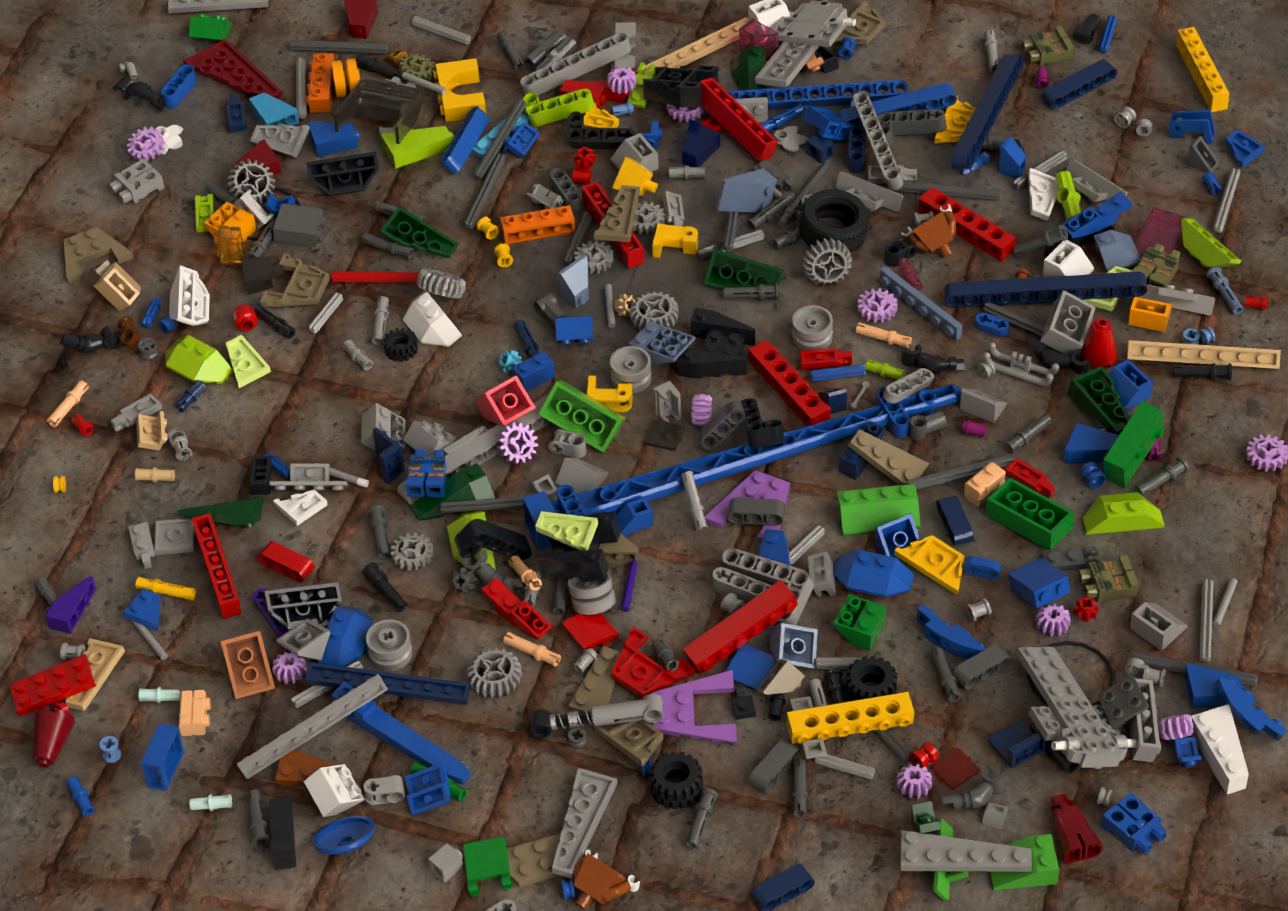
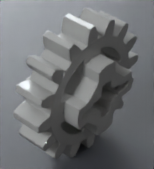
[632,201,666,235]
[574,240,613,274]
[391,532,434,571]

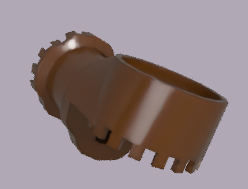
[117,316,140,348]

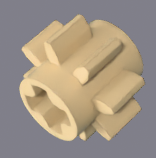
[614,294,636,317]

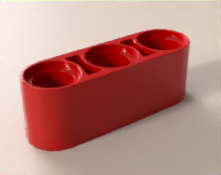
[257,541,315,583]

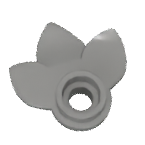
[773,126,808,152]

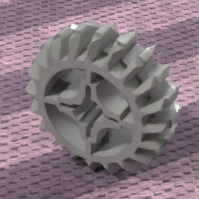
[227,159,275,205]
[803,238,852,286]
[417,268,466,299]
[629,290,679,331]
[467,647,522,699]

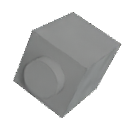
[428,843,463,883]

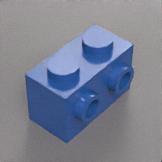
[555,316,594,344]
[513,351,555,392]

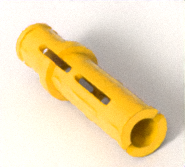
[135,577,196,601]

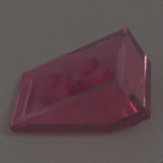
[1135,207,1187,259]

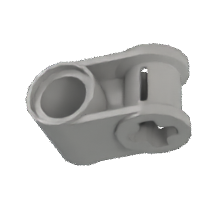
[548,429,587,458]
[364,775,405,806]

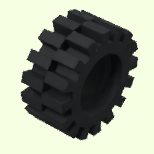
[384,328,418,362]

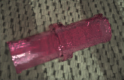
[898,258,923,291]

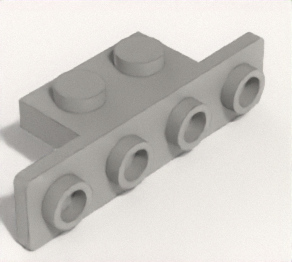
[1066,159,1128,202]
[836,171,903,212]
[1139,284,1215,315]
[269,464,348,491]

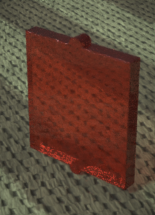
[930,747,981,790]

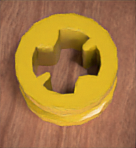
[53,475,66,493]

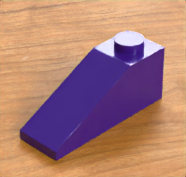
[45,576,96,634]

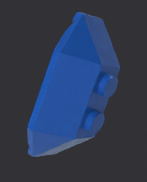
[833,550,914,598]
[319,605,375,667]

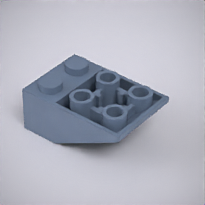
[629,321,695,365]

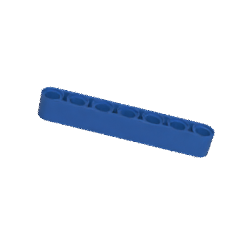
[837,83,957,128]

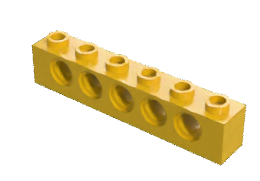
[1176,27,1230,112]
[786,692,914,744]

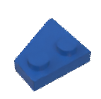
[1225,129,1265,168]
[757,529,792,566]
[123,588,161,631]

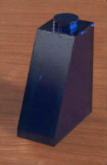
[682,120,721,167]

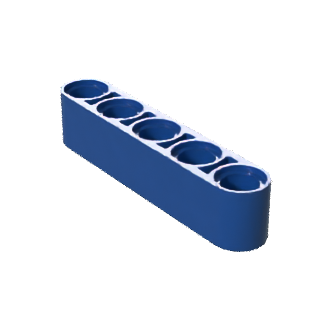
[440,106,490,174]

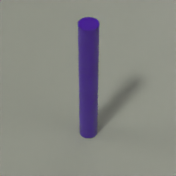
[621,561,638,612]

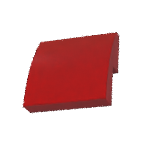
[562,613,619,651]

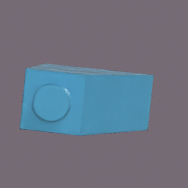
[249,93,299,126]

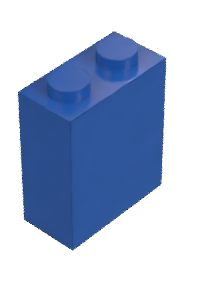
[1008,558,1070,608]

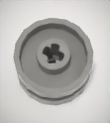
[792,305,833,351]
[610,346,652,394]
[568,572,616,615]
[366,619,412,672]

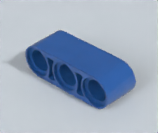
[161,65,196,109]

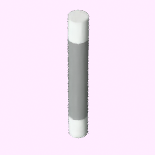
[317,463,369,488]

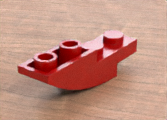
[481,578,553,640]

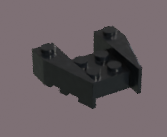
[643,65,719,110]
[678,308,756,379]
[536,511,622,582]

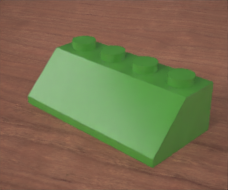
[539,380,626,453]
[837,484,921,537]

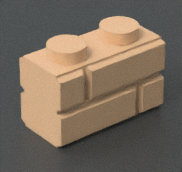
[964,462,1006,507]
[179,690,211,736]

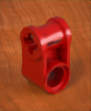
[572,154,591,184]

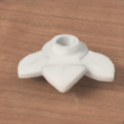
[156,125,183,154]

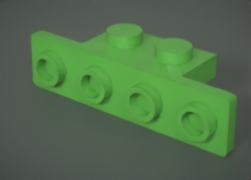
[933,819,969,901]

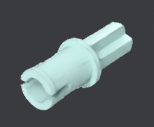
[139,687,180,703]
[189,794,232,811]

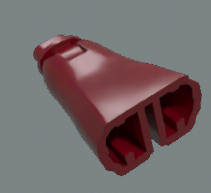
[1050,794,1103,864]

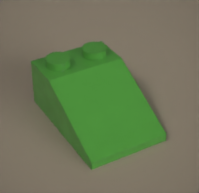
[990,834,1059,891]

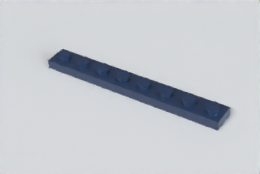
[305,662,470,705]

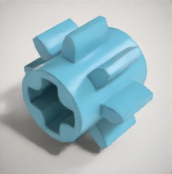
[499,350,522,374]

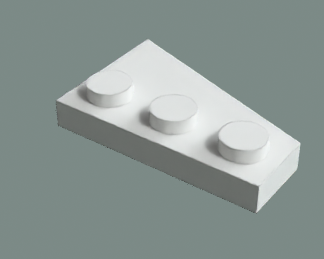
[1028,168,1058,221]

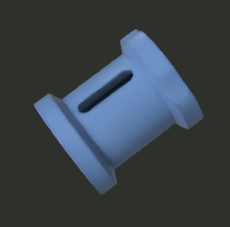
[100,736,121,763]

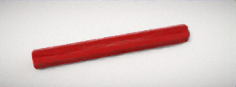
[331,271,420,283]

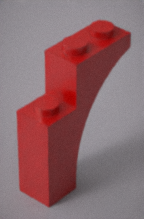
[560,68,636,110]

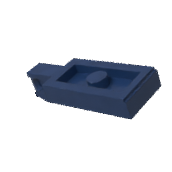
[226,93,247,132]

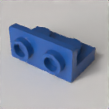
[502,122,541,158]

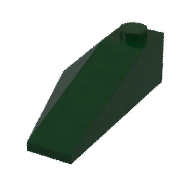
[731,46,766,90]
[1067,366,1130,434]

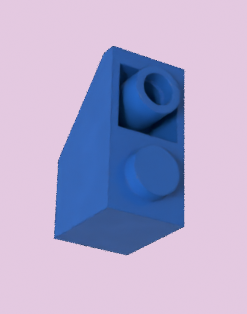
[997,136,1026,179]
[617,497,653,536]

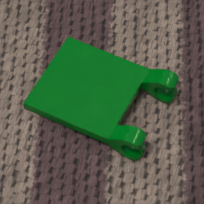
[463,836,512,897]

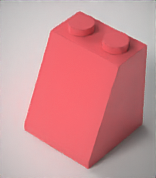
[475,375,536,426]

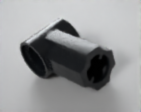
[1073,13,1101,44]

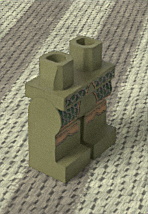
[1022,26,1074,66]
[1132,243,1180,287]
[1078,555,1139,603]

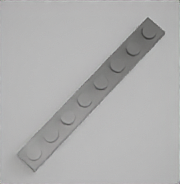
[237,674,388,779]

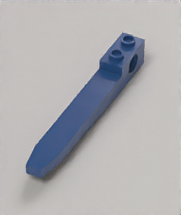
[331,682,471,785]

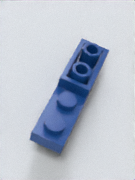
[1062,191,1132,238]
[917,604,985,660]
[1215,675,1287,741]

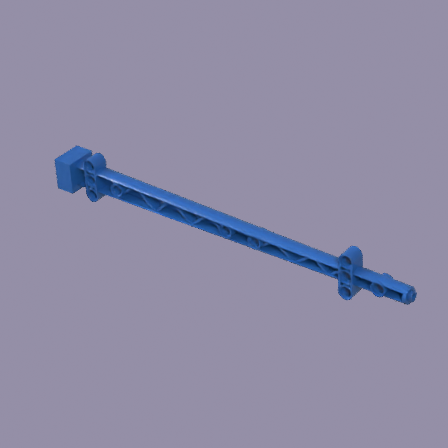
[523,384,961,550]

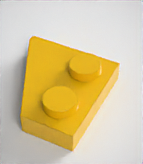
[584,103,619,128]

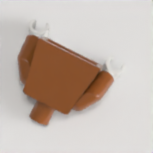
[901,204,956,258]
[573,850,640,909]

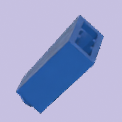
[308,121,360,157]
[1064,423,1119,464]
[1184,664,1245,709]

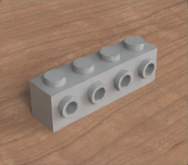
[1129,678,1161,762]

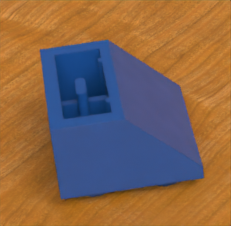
[1109,359,1153,411]

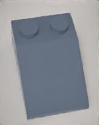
[716,168,777,213]

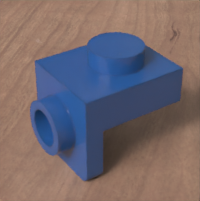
[641,121,662,148]
[265,194,296,218]
[1173,737,1202,768]

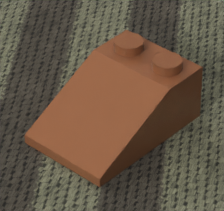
[221,631,275,700]

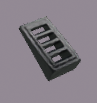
[814,46,839,74]
[249,456,272,495]

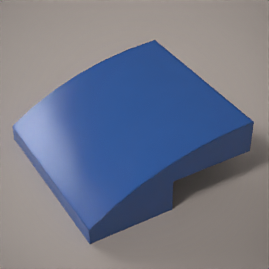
[726,644,777,690]
[404,763,451,816]

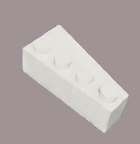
[1191,704,1249,795]

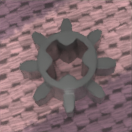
[451,567,477,593]

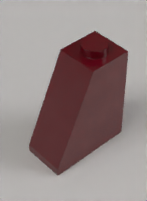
[344,0,378,39]
[234,139,281,184]

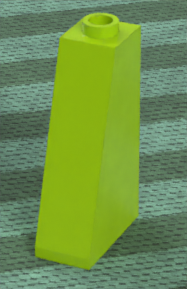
[381,126,454,169]

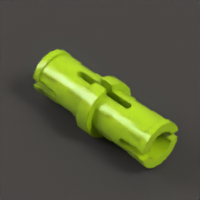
[865,359,905,380]

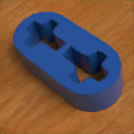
[975,313,1009,337]
[963,556,1002,579]

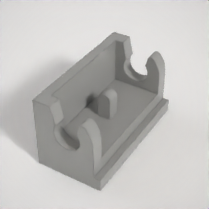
[233,189,274,230]
[653,381,681,424]
[808,551,836,597]

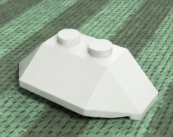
[169,265,210,326]
[403,290,462,347]

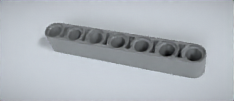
[520,32,631,95]
[853,91,903,190]

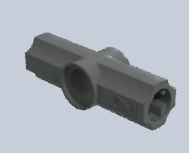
[524,29,567,70]
[534,37,577,72]

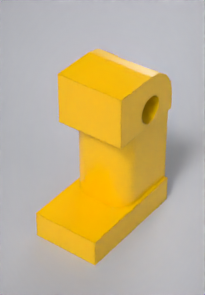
[652,223,698,258]
[587,376,633,412]

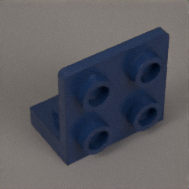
[373,427,405,484]
[988,720,1047,769]

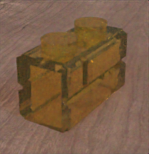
[214,226,245,265]

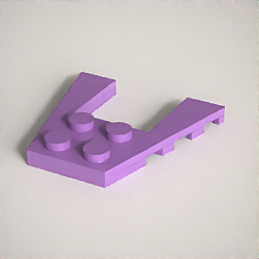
[705,470,790,543]
[652,670,737,746]

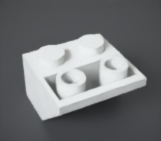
[748,0,791,41]
[1043,240,1094,277]
[304,764,365,817]

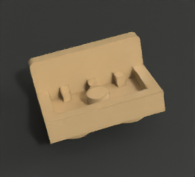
[136,411,168,451]

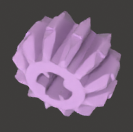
[607,66,636,94]
[692,394,712,426]
[1036,603,1071,637]
[272,651,307,685]
[1158,714,1194,740]
[897,763,932,799]

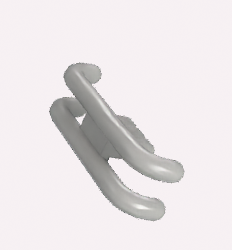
[983,342,1059,386]

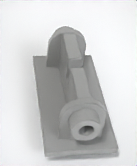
[526,184,563,209]

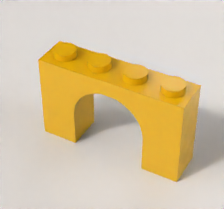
[433,58,486,122]

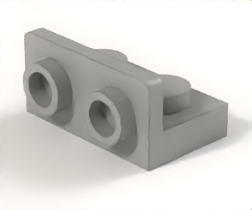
[735,97,768,124]

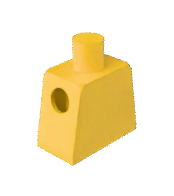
[612,157,658,196]

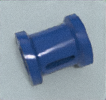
[838,37,856,60]

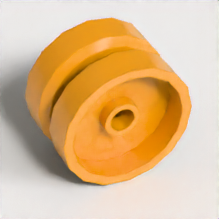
[331,58,361,98]

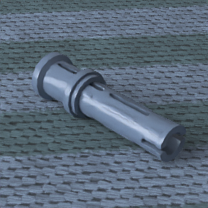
[1206,266,1244,315]

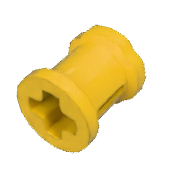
[477,217,500,240]
[494,244,513,268]

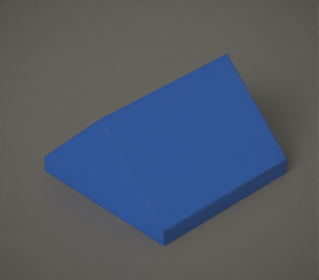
[875,513,921,560]

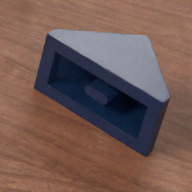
[819,388,847,414]

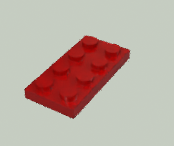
[9,654,96,717]

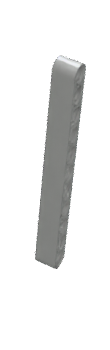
[397,393,551,505]

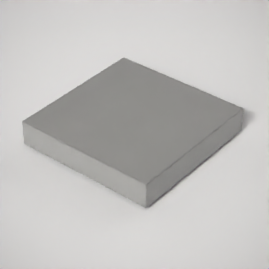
[154,518,195,555]

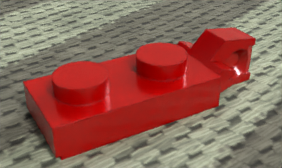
[800,348,853,370]
[1004,458,1055,498]

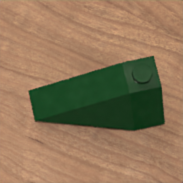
[379,206,459,258]
[704,248,784,289]
[410,463,496,521]
[178,496,264,528]

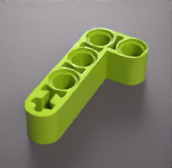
[523,89,595,127]

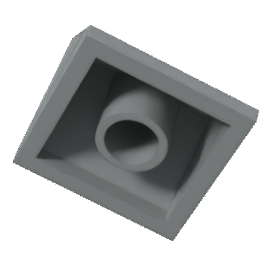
[960,388,1007,423]
[555,458,609,494]
[276,618,330,660]

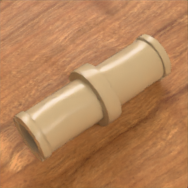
[135,467,175,482]

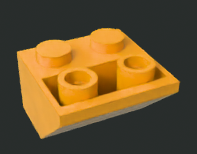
[204,202,257,251]
[1128,297,1173,332]

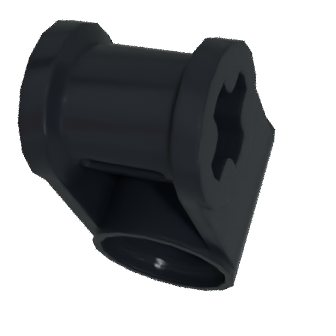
[884,235,918,267]

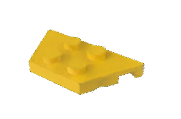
[934,96,976,144]
[894,535,965,595]

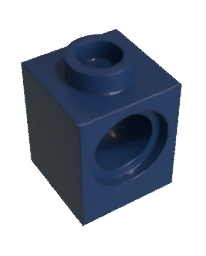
[806,132,834,163]

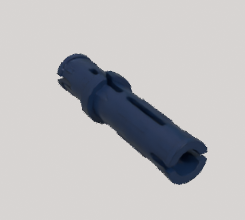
[514,320,540,358]

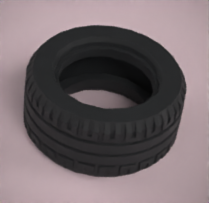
[799,189,869,256]

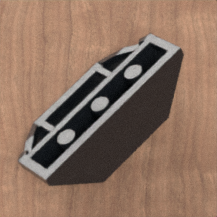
[306,152,379,196]
[263,582,342,630]

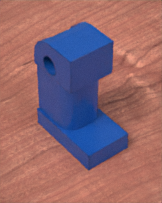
[1168,109,1216,144]

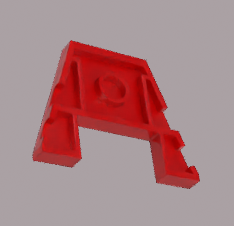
[611,626,696,699]

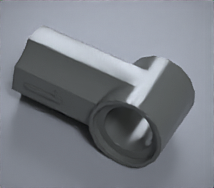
[534,293,568,326]
[909,411,947,441]

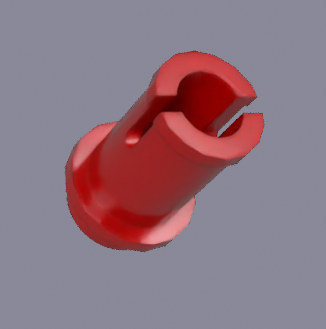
[1245,295,1269,311]
[71,414,93,436]

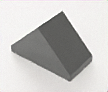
[1187,135,1220,173]

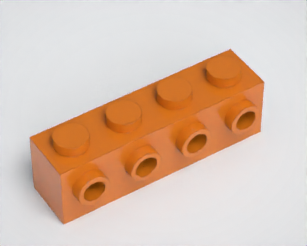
[306,53,335,112]
[500,205,575,244]

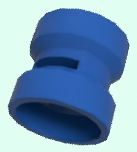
[1080,462,1106,489]

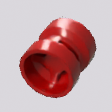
[909,742,939,768]

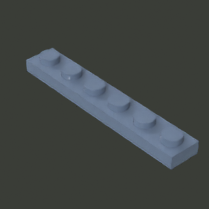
[880,266,962,341]

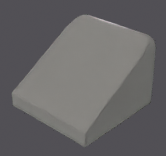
[530,474,557,496]
[982,802,1009,829]

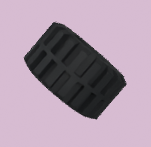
[846,656,897,702]
[650,752,703,809]

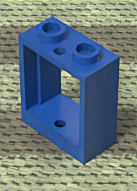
[141,723,184,791]

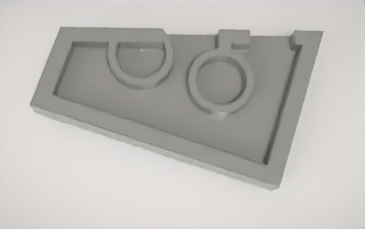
[250,125,310,159]

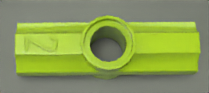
[1055,171,1081,221]

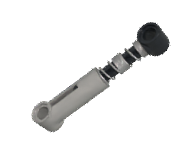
[531,694,663,738]

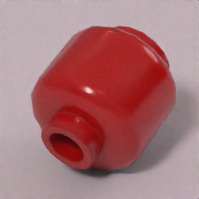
[232,305,258,332]

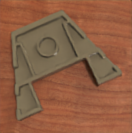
[64,227,134,283]
[260,253,330,307]

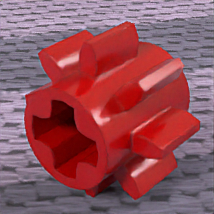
[574,147,596,169]
[1073,597,1099,622]

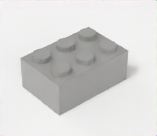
[1040,290,1096,357]

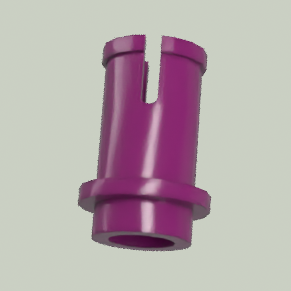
[1035,67,1049,88]
[962,420,987,437]
[1148,439,1161,461]

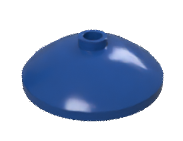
[313,816,375,855]

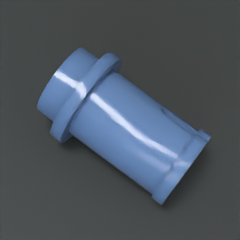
[611,101,634,117]

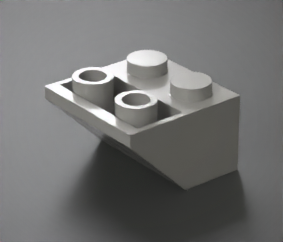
[611,133,659,172]
[361,403,406,451]
[403,420,456,456]
[1130,602,1188,651]

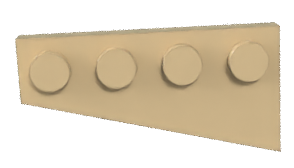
[65,638,125,711]

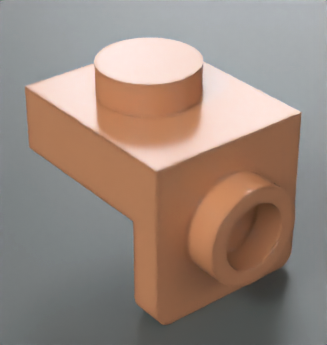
[802,54,824,74]

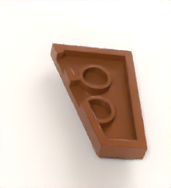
[275,750,336,786]

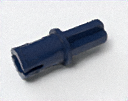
[174,380,206,412]

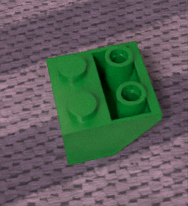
[189,14,233,41]
[833,594,886,651]

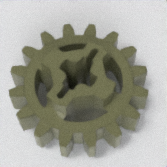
[399,53,436,81]

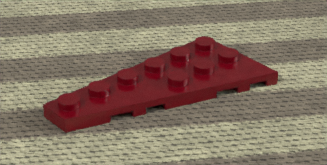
[183,39,282,99]

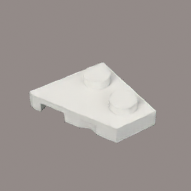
[273,490,327,526]

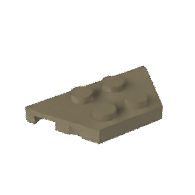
[834,0,885,45]
[593,720,663,766]
[507,833,561,887]

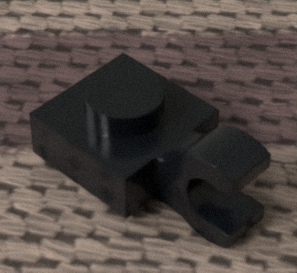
[732,682,756,720]

